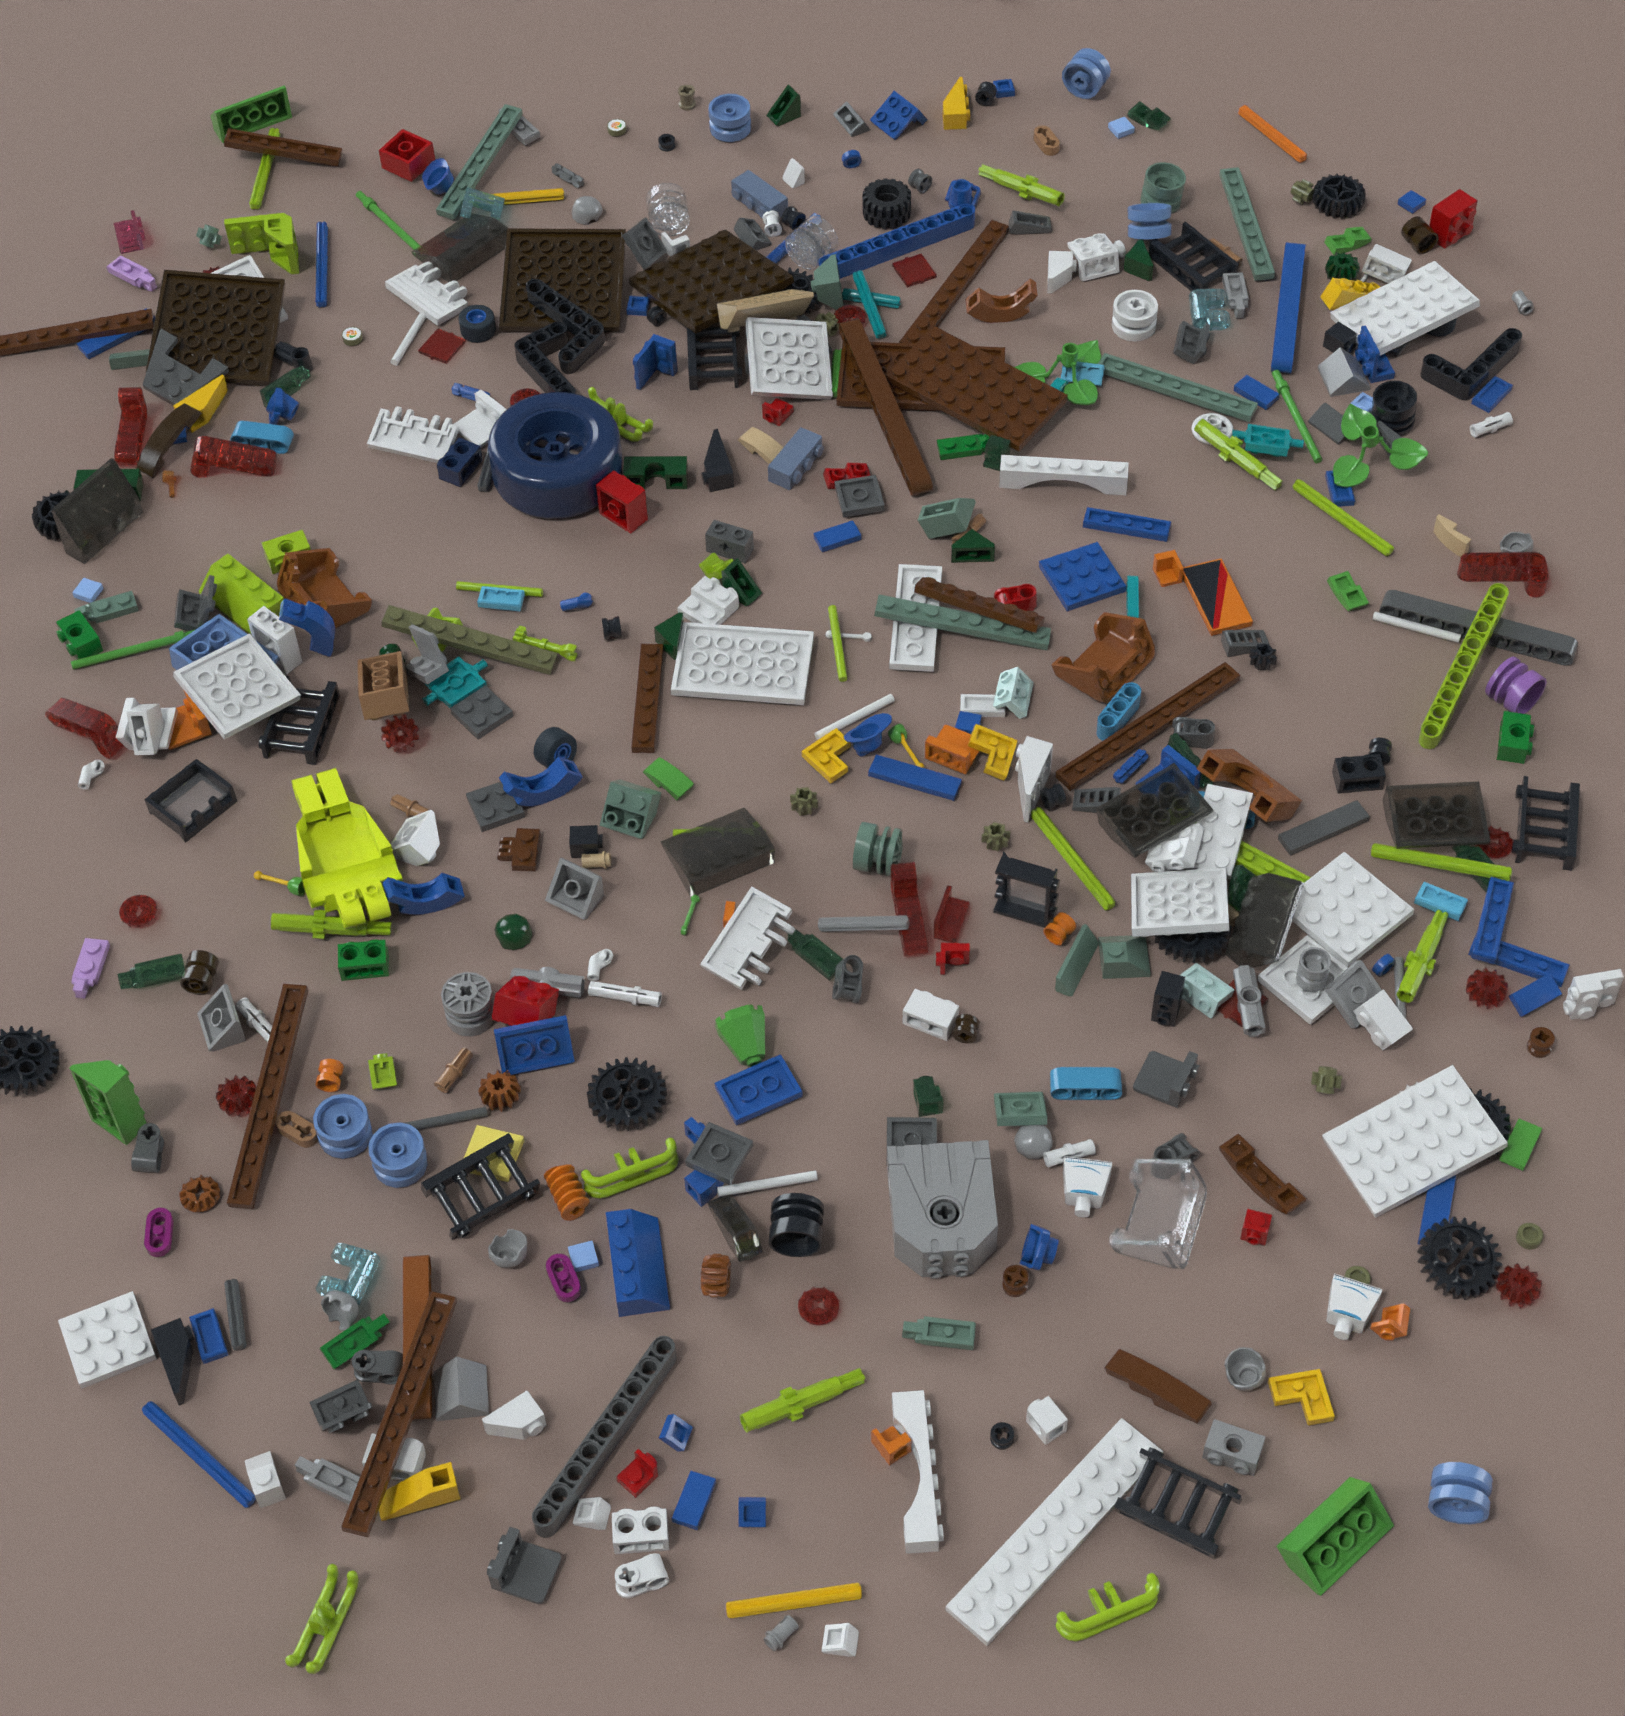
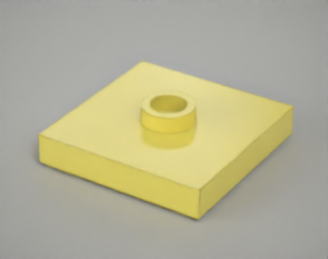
[464,1125,525,1182]

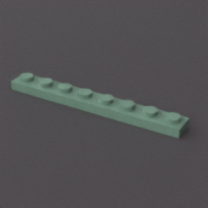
[436,104,523,220]
[1219,167,1275,281]
[1098,353,1258,422]
[874,594,1051,650]

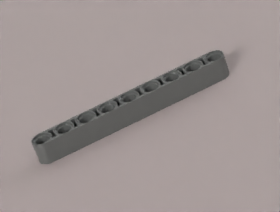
[1379,590,1578,666]
[532,1336,676,1538]

